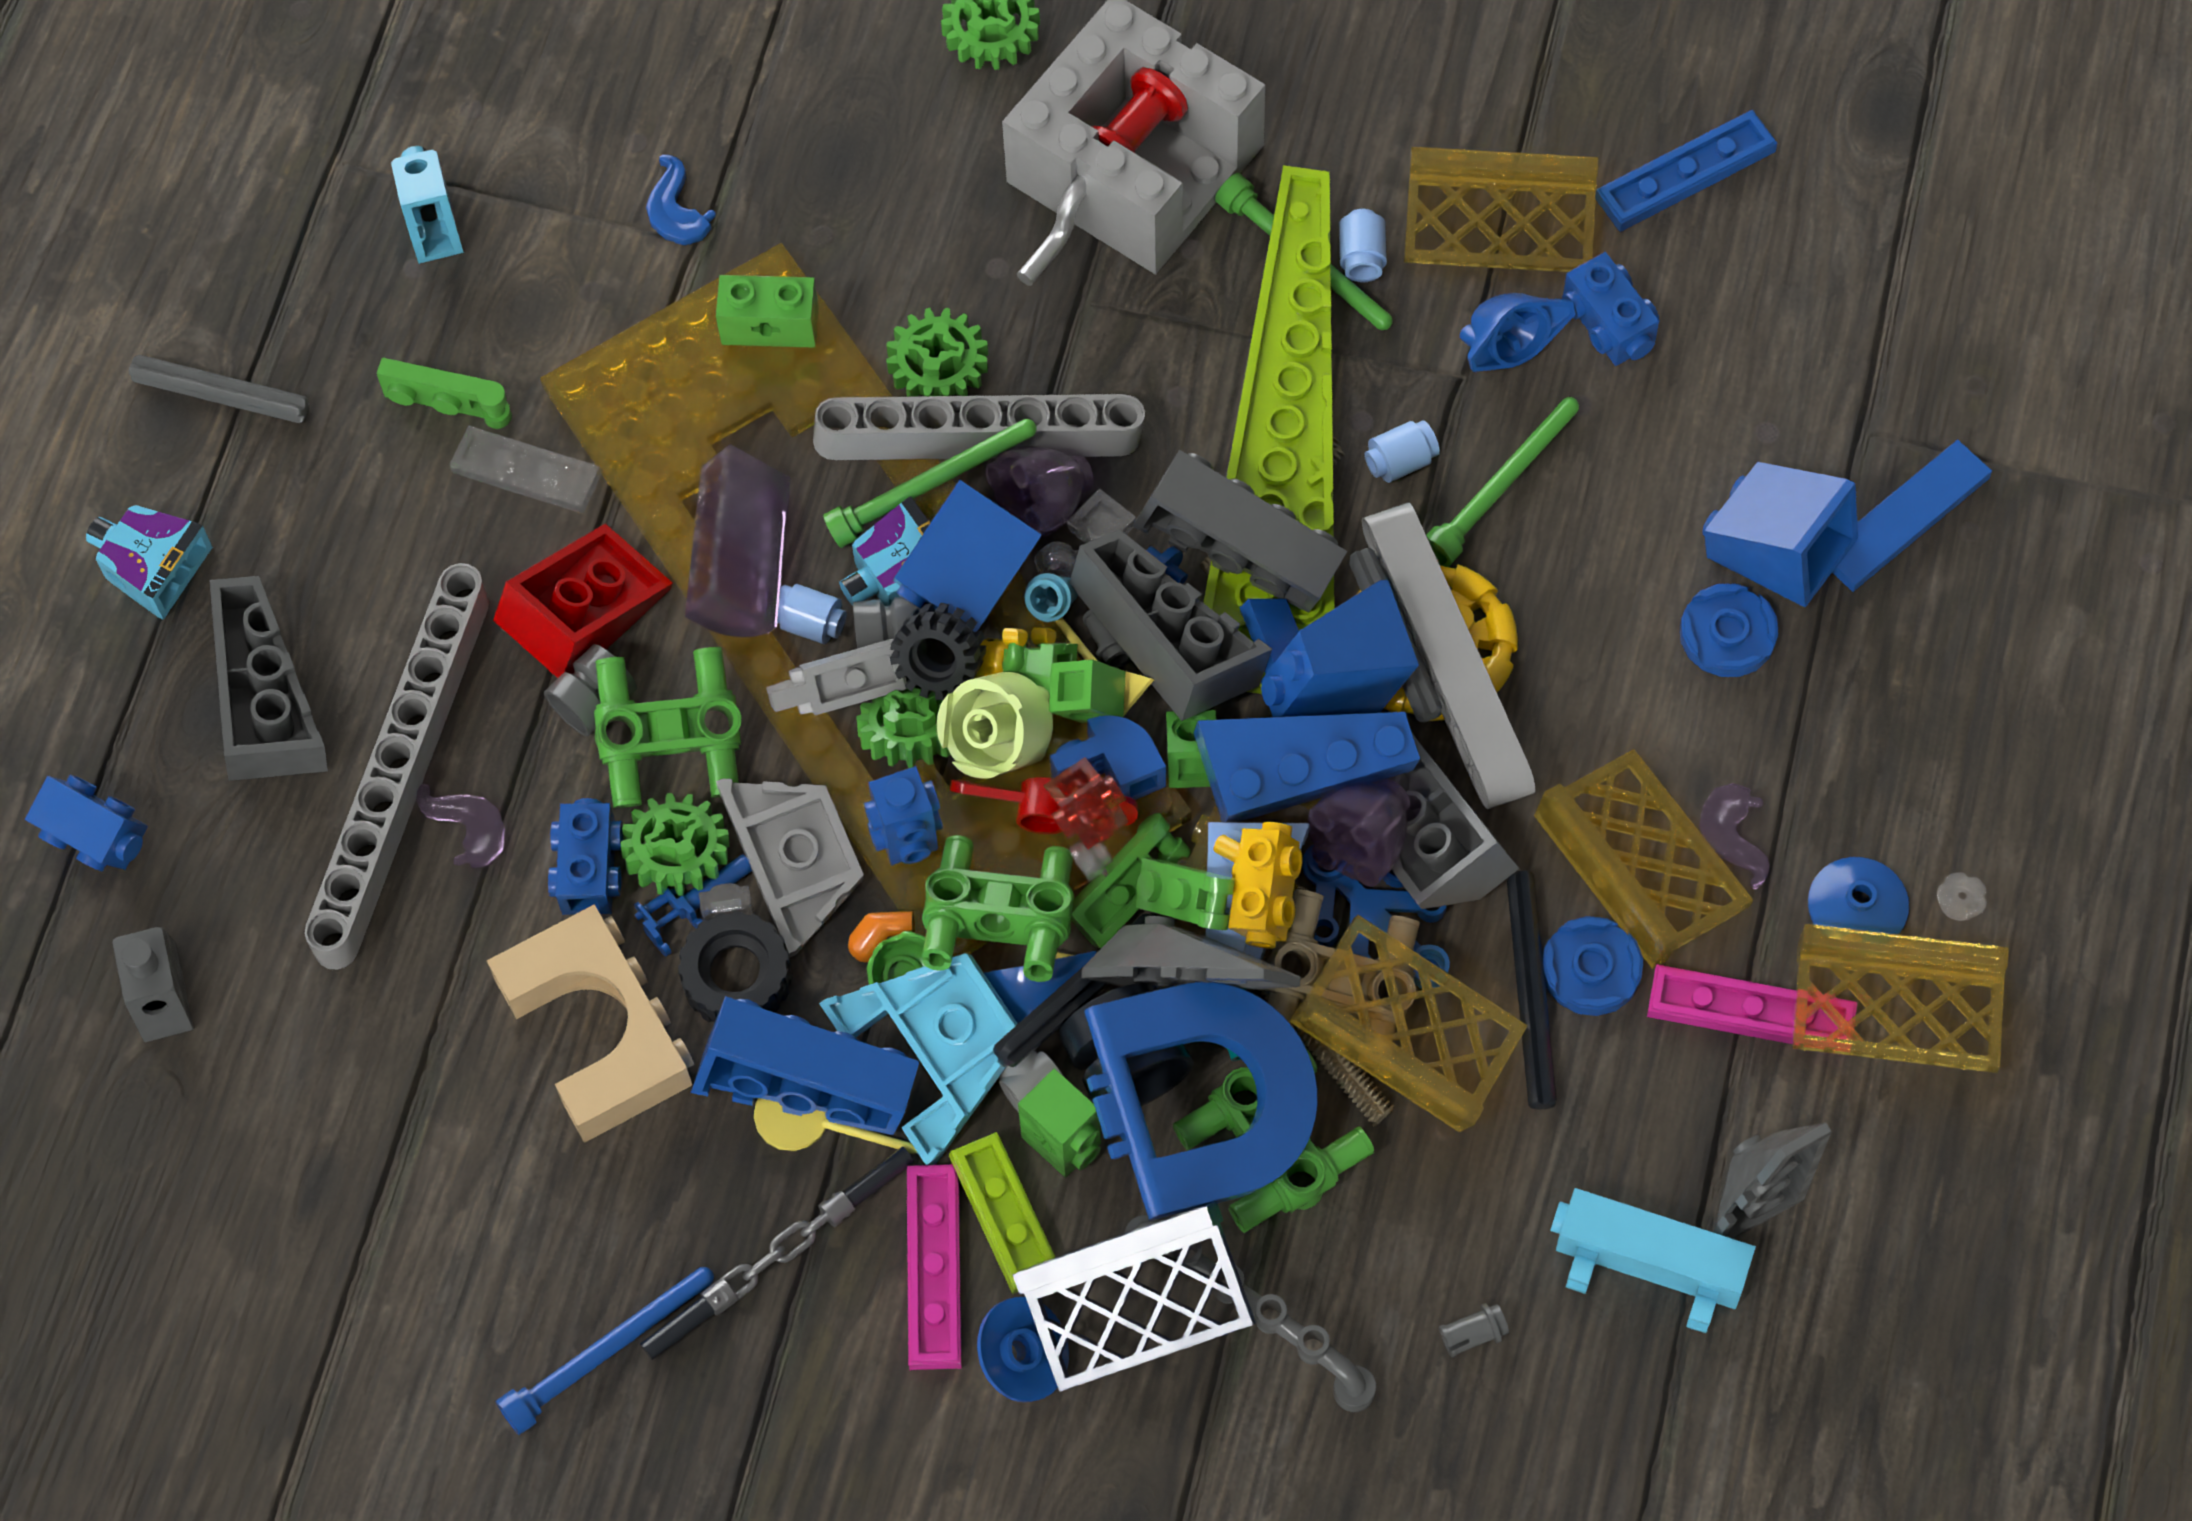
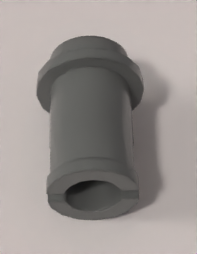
[1083,610,1131,668]
[1439,1303,1509,1358]

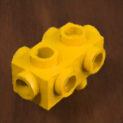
[1213,822,1302,949]

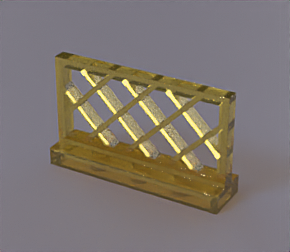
[1404,147,1598,272]
[1534,749,1753,969]
[1289,915,1528,1132]
[1792,924,2009,1073]

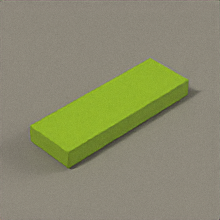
[949,1132,1055,1294]

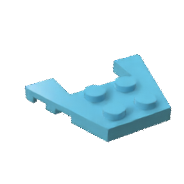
[819,953,1018,1165]

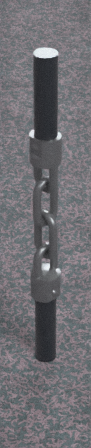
[640,1147,914,1360]

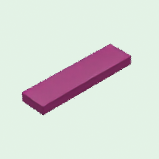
[1647,964,1857,1055]
[907,1165,962,1370]

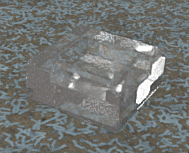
[1067,489,1135,543]
[699,883,754,921]

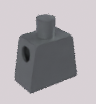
[113,927,194,1042]

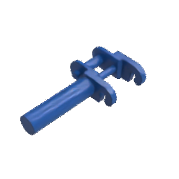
[634,854,752,957]

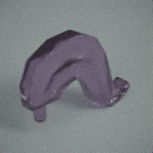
[1699,783,1770,889]
[416,784,506,868]

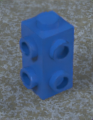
[1562,251,1660,366]
[864,766,943,865]
[24,774,148,871]
[548,798,624,915]

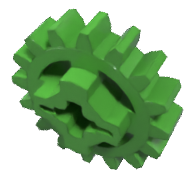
[941,0,1040,70]
[886,308,989,397]
[857,687,951,768]
[620,793,730,896]

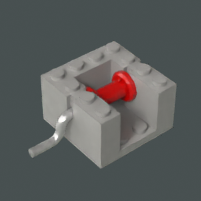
[1002,0,1265,286]

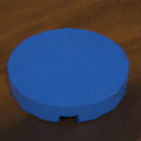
[1680,584,1778,677]
[1543,916,1643,1016]

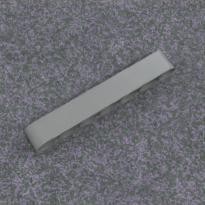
[813,394,1145,460]
[1362,503,1535,809]

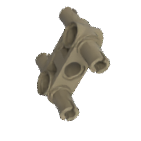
[1265,889,1420,1071]

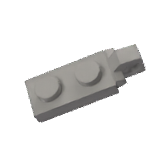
[766,639,907,716]

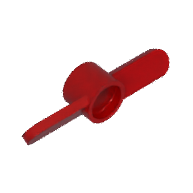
[950,777,1138,835]

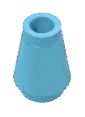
[1024,573,1078,622]

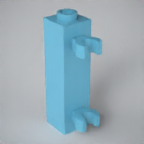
[1551,1188,1756,1333]

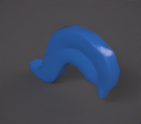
[646,155,716,246]

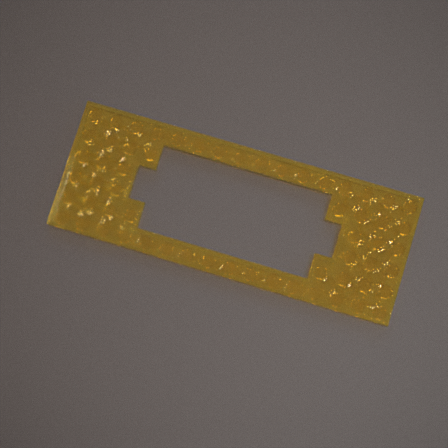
[540,243,1192,957]

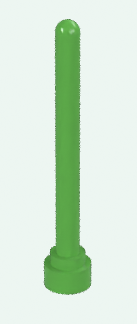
[1215,173,1393,330]
[1426,397,1579,567]
[823,419,1037,548]

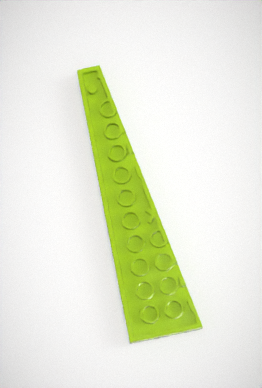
[1204,165,1335,694]

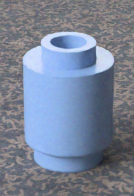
[1339,209,1387,282]
[1365,421,1439,483]
[771,584,847,645]

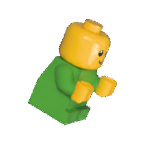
[974,627,1078,694]

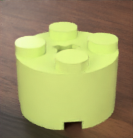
[937,672,1053,778]

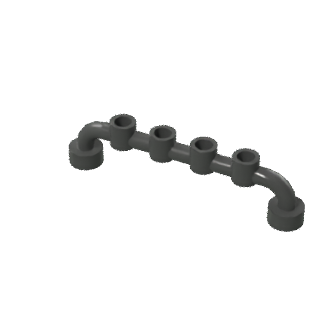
[1125,1215,1376,1412]

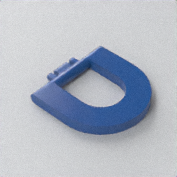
[1084,982,1317,1220]

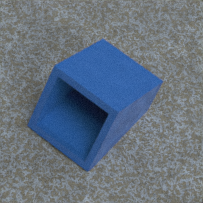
[1703,462,1858,607]
[893,480,1041,633]
[1261,580,1419,717]

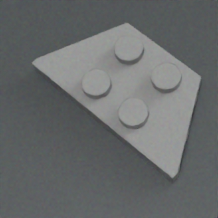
[716,779,864,958]

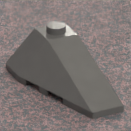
[1369,733,1519,909]
[1082,916,1300,991]
[1713,1123,1832,1239]

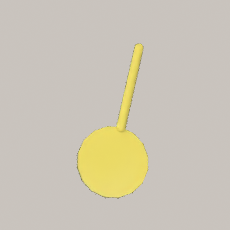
[754,1098,918,1154]

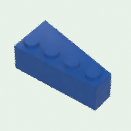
[1193,712,1420,823]
[691,996,920,1135]

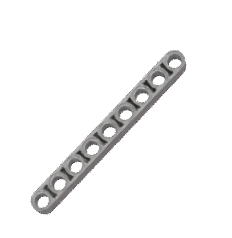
[305,563,489,970]

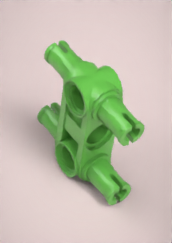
[594,647,741,809]
[922,835,1074,982]
[1173,1049,1374,1233]

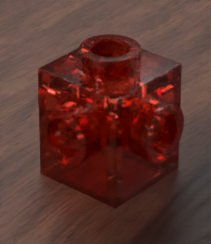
[1043,757,1129,850]

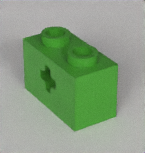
[716,275,819,348]
[1018,1068,1101,1178]

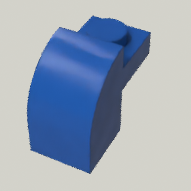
[1050,715,1166,800]

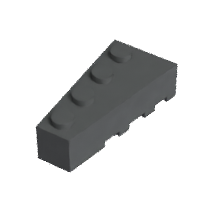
[1132,450,1347,613]
[1069,529,1272,721]
[210,576,328,781]

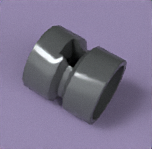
[853,597,928,656]
[544,644,638,737]

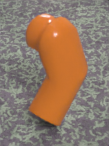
[848,911,915,963]

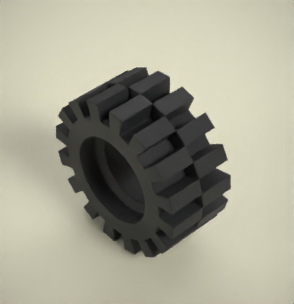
[890,603,986,700]

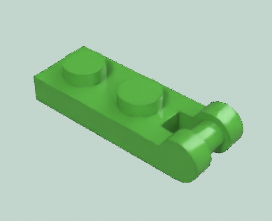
[376,357,512,429]
[1071,813,1191,948]
[1136,858,1235,930]

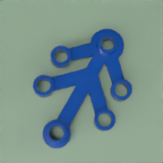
[1302,840,1450,989]

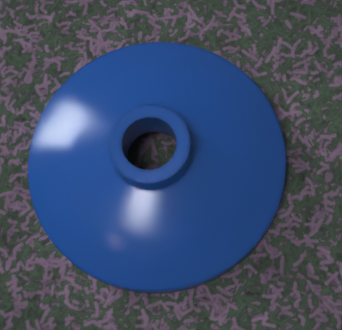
[1808,857,1909,952]
[977,1297,1069,1402]

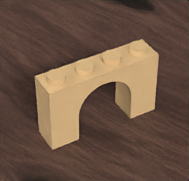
[487,904,694,1143]

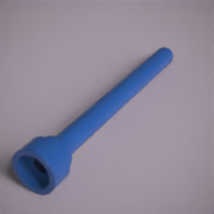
[495,1267,714,1435]

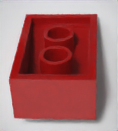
[493,523,673,678]

